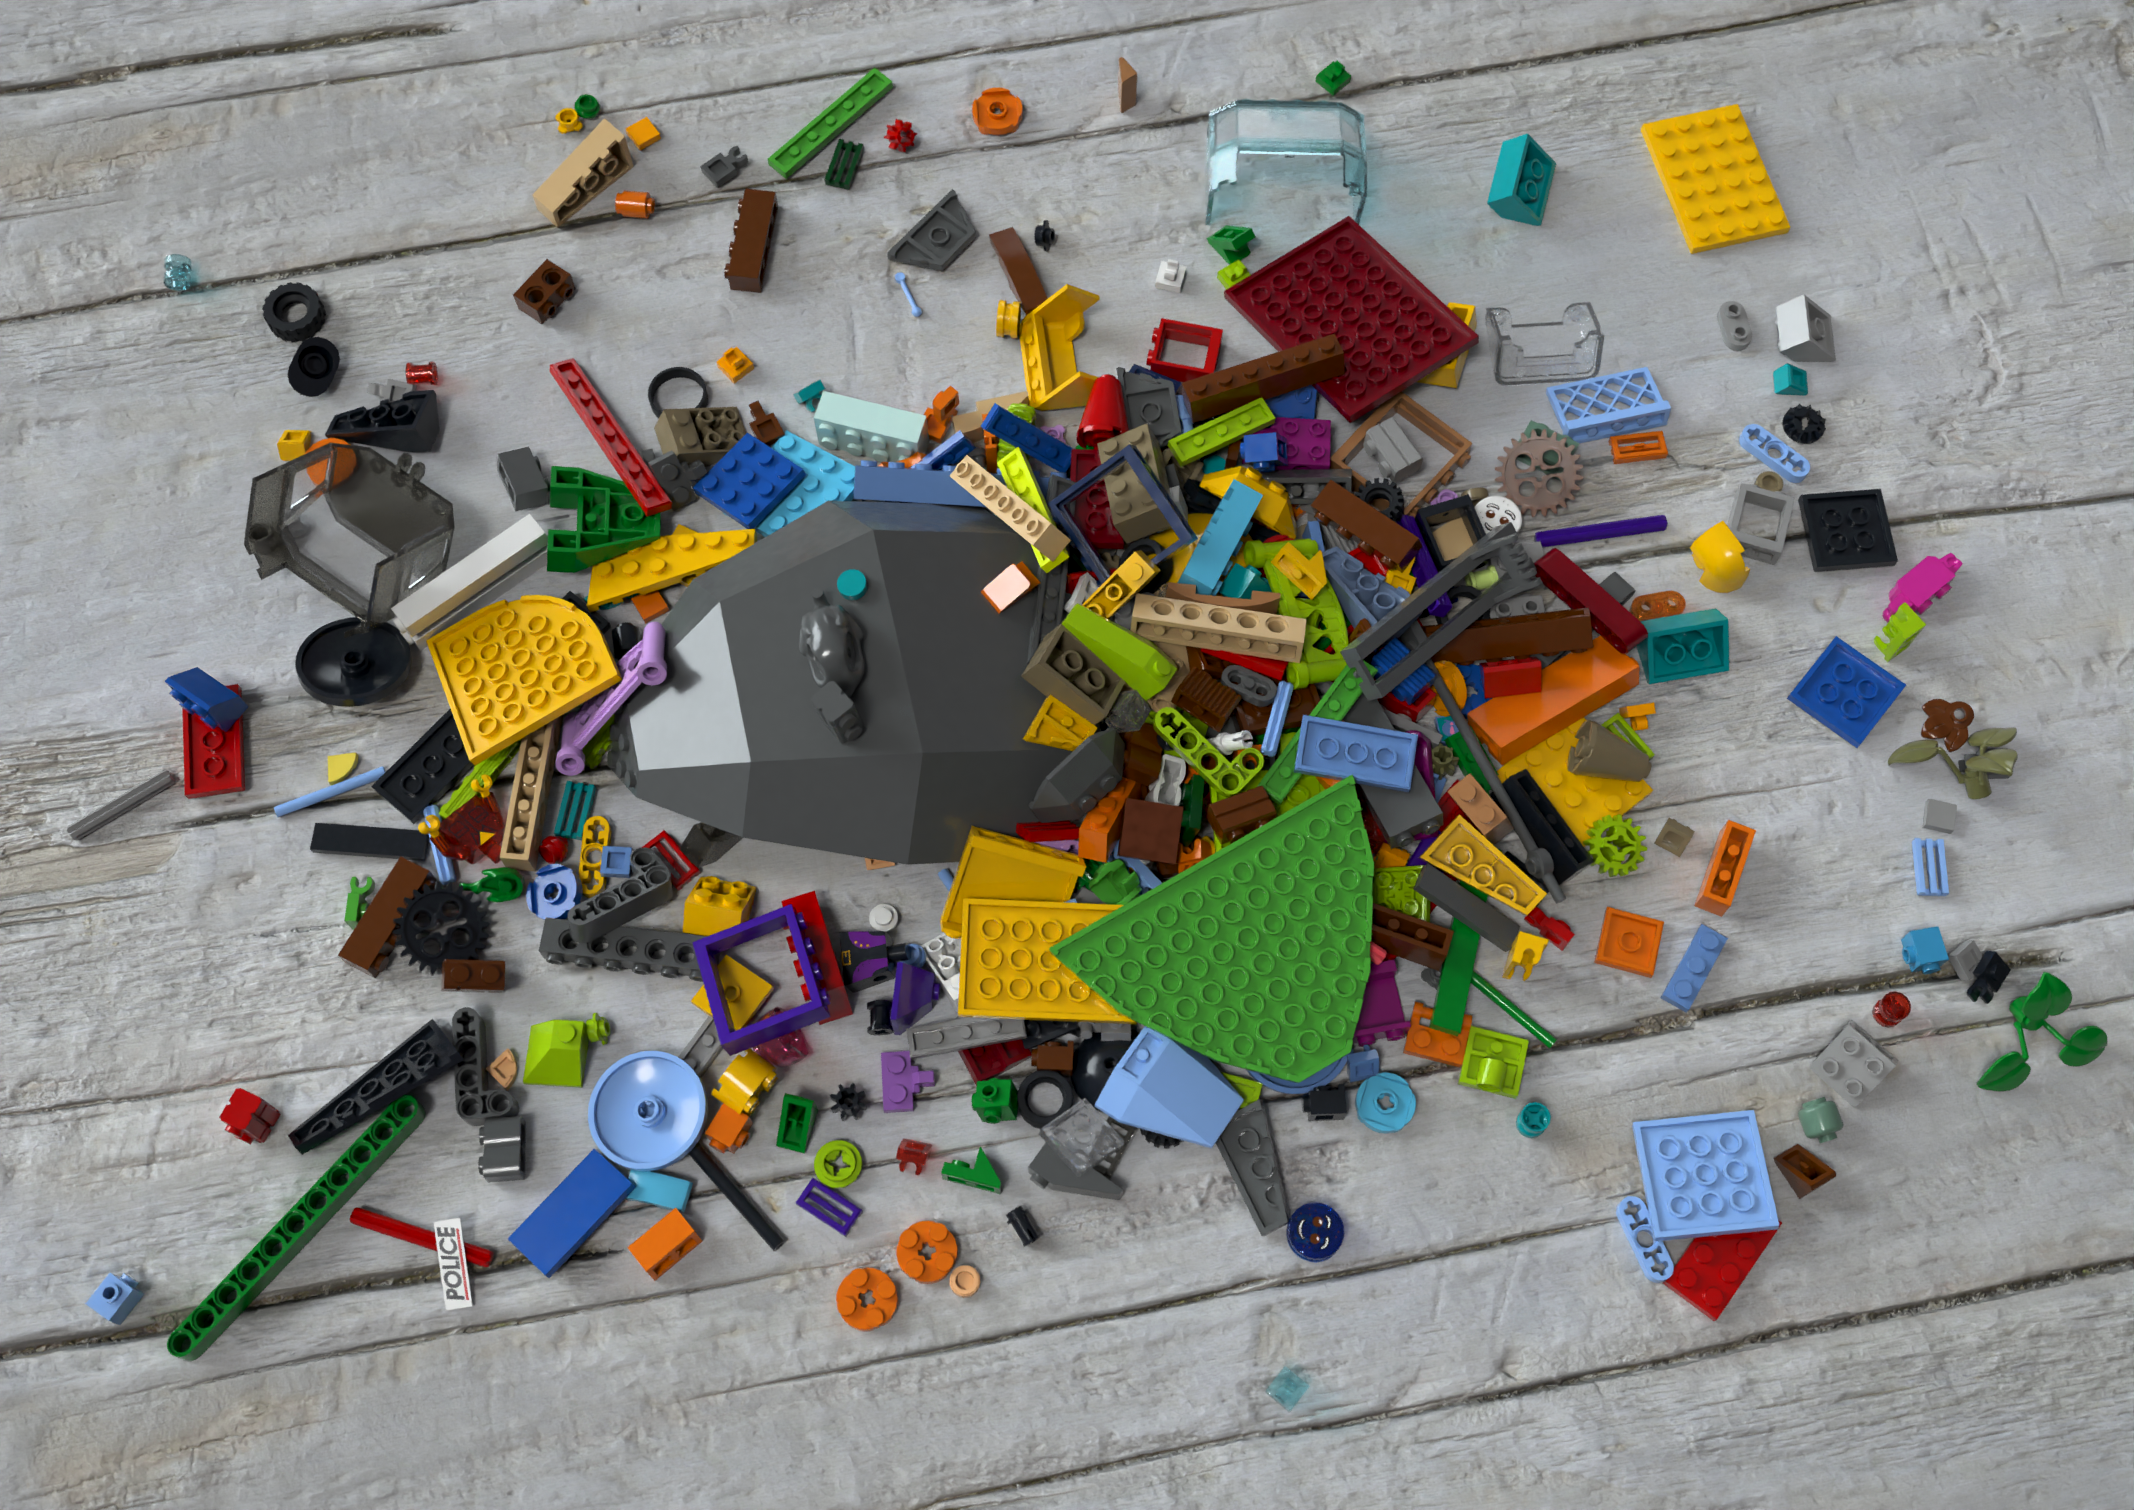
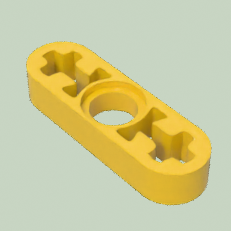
[578,816,612,898]

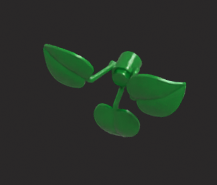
[1976,972,2108,1091]

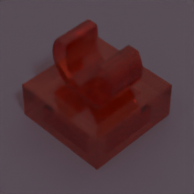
[896,1138,932,1175]

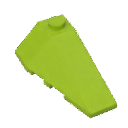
[1062,603,1177,701]

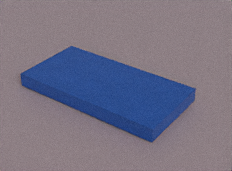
[508,1149,636,1278]

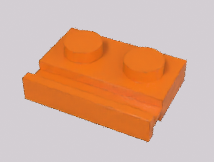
[982,414,1000,473]

